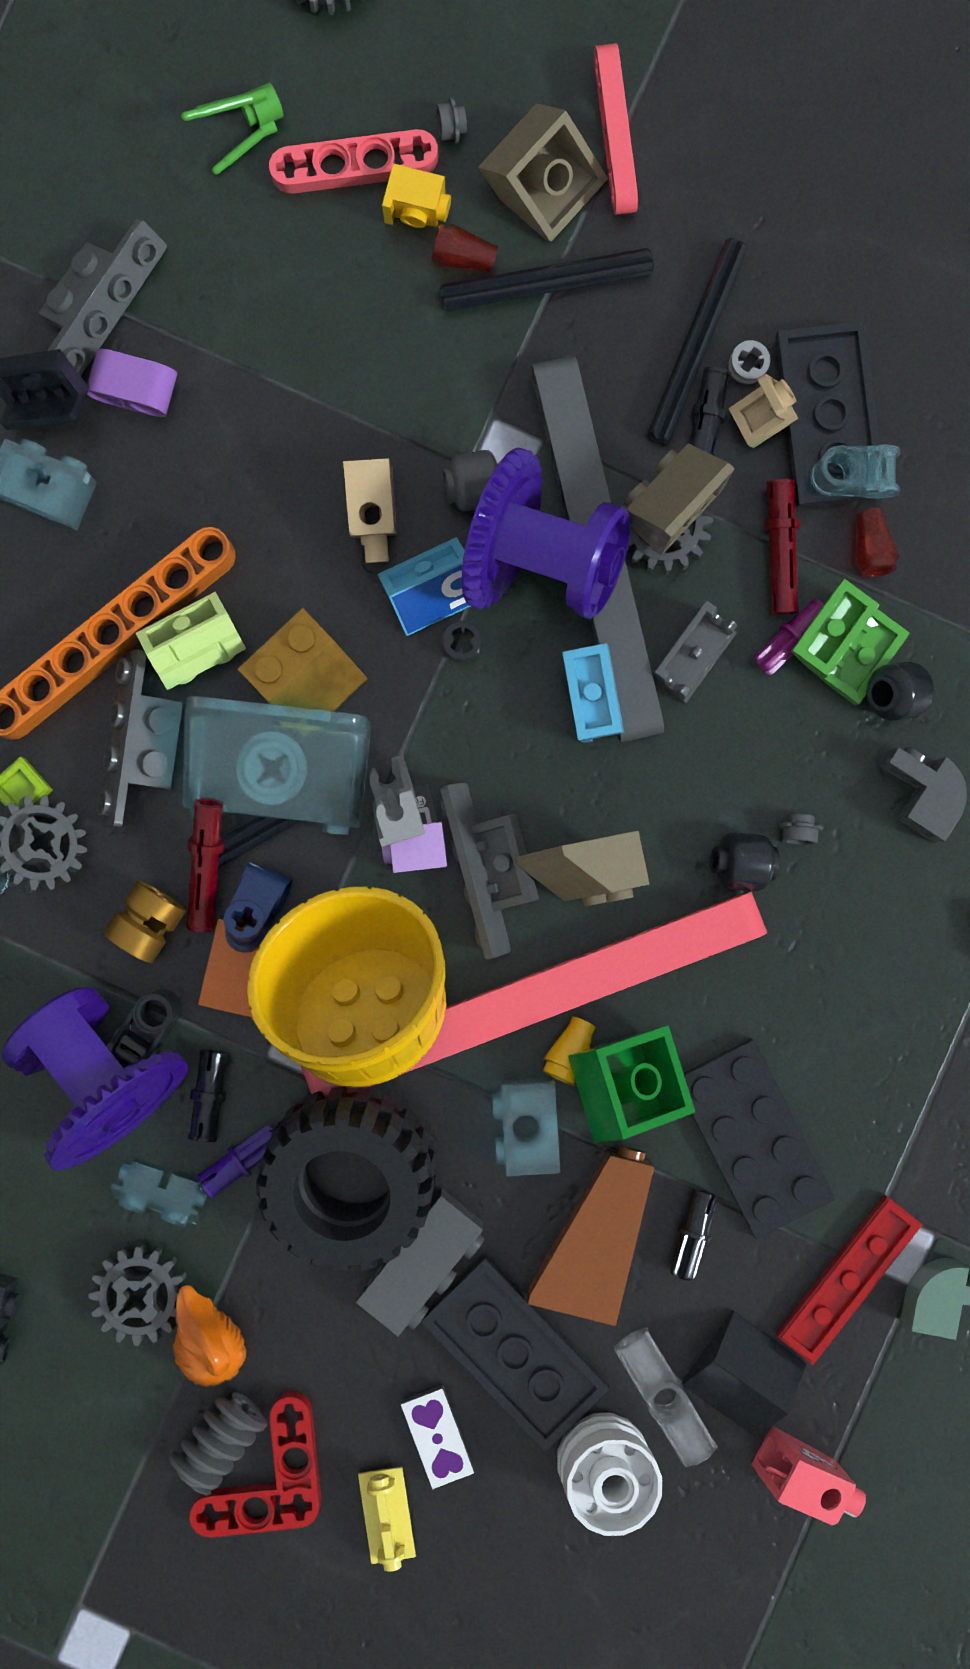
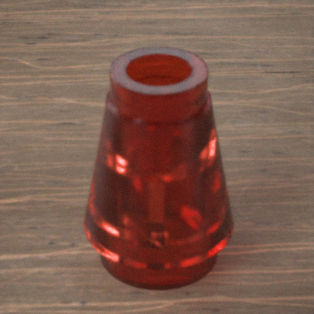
[431,223,498,272]
[855,508,900,578]

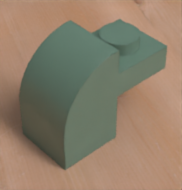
[900,1258,970,1340]

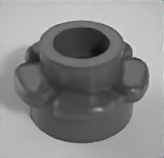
[435,97,467,143]
[779,814,823,845]

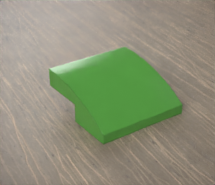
[791,578,910,706]

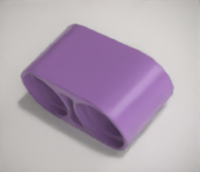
[87,349,177,417]

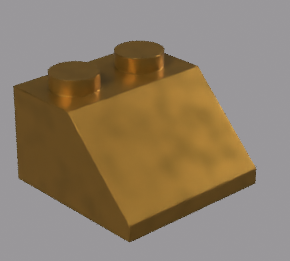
[237,608,368,739]

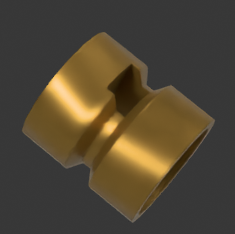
[103,880,187,963]

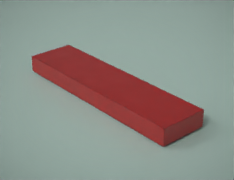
[775,1194,923,1365]

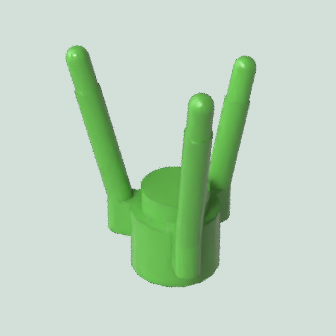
[181,82,284,175]

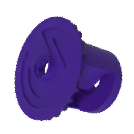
[462,448,631,619]
[2,987,188,1170]

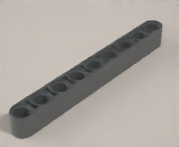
[531,354,664,743]

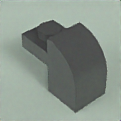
[879,747,967,843]

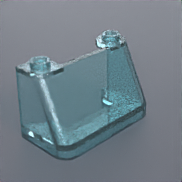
[182,696,372,835]

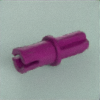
[754,599,824,675]

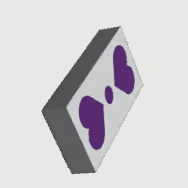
[401,1384,474,1489]

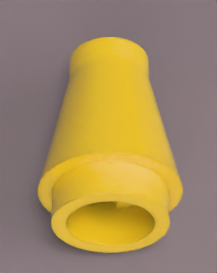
[543,1016,596,1086]

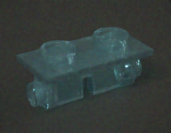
[111,1162,208,1227]

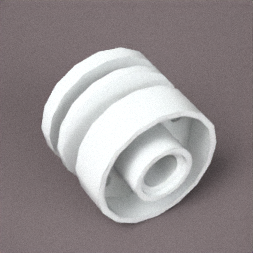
[557,1413,662,1536]

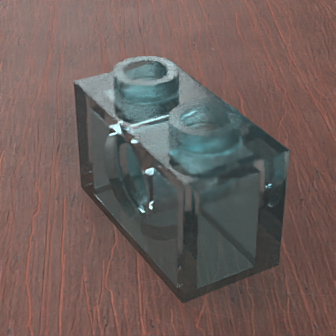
[492,1078,560,1176]

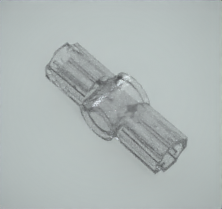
[614,1327,718,1468]

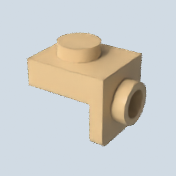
[729,373,798,448]

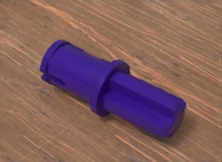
[196,1126,274,1198]

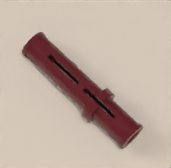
[764,479,800,615]
[186,798,224,933]

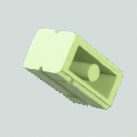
[136,592,246,690]

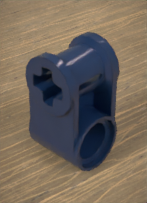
[223,862,293,953]

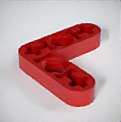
[189,1390,321,1538]

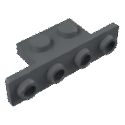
[38,219,167,376]
[96,649,183,827]
[440,783,539,959]

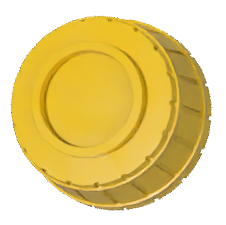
[247,887,446,1087]

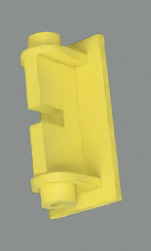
[358,1466,416,1572]

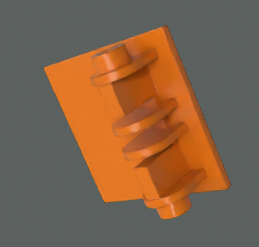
[198,919,270,1020]

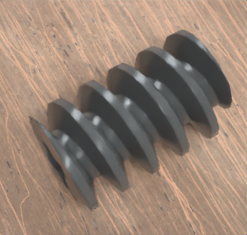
[169,1392,268,1495]

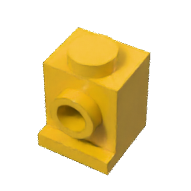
[382,163,451,228]

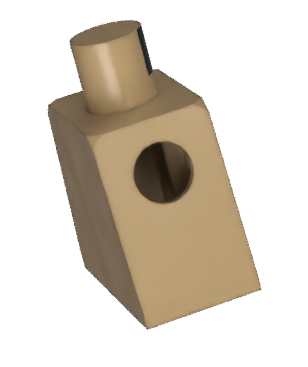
[343,458,397,563]

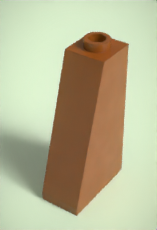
[527,1145,654,1326]

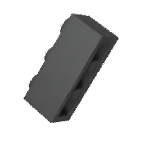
[356,1188,485,1337]

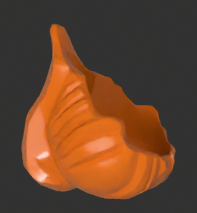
[173,1285,246,1387]

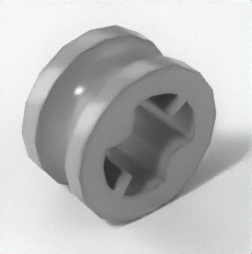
[728,340,770,384]

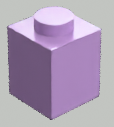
[382,822,448,873]

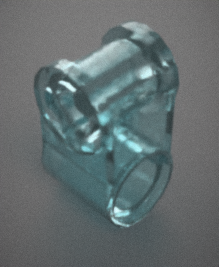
[811,444,900,499]

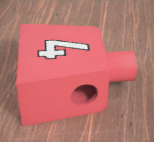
[751,1426,866,1525]

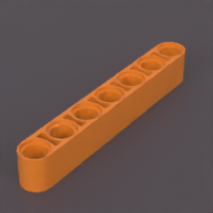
[0,527,236,740]

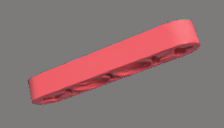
[594,43,638,215]
[269,129,438,194]

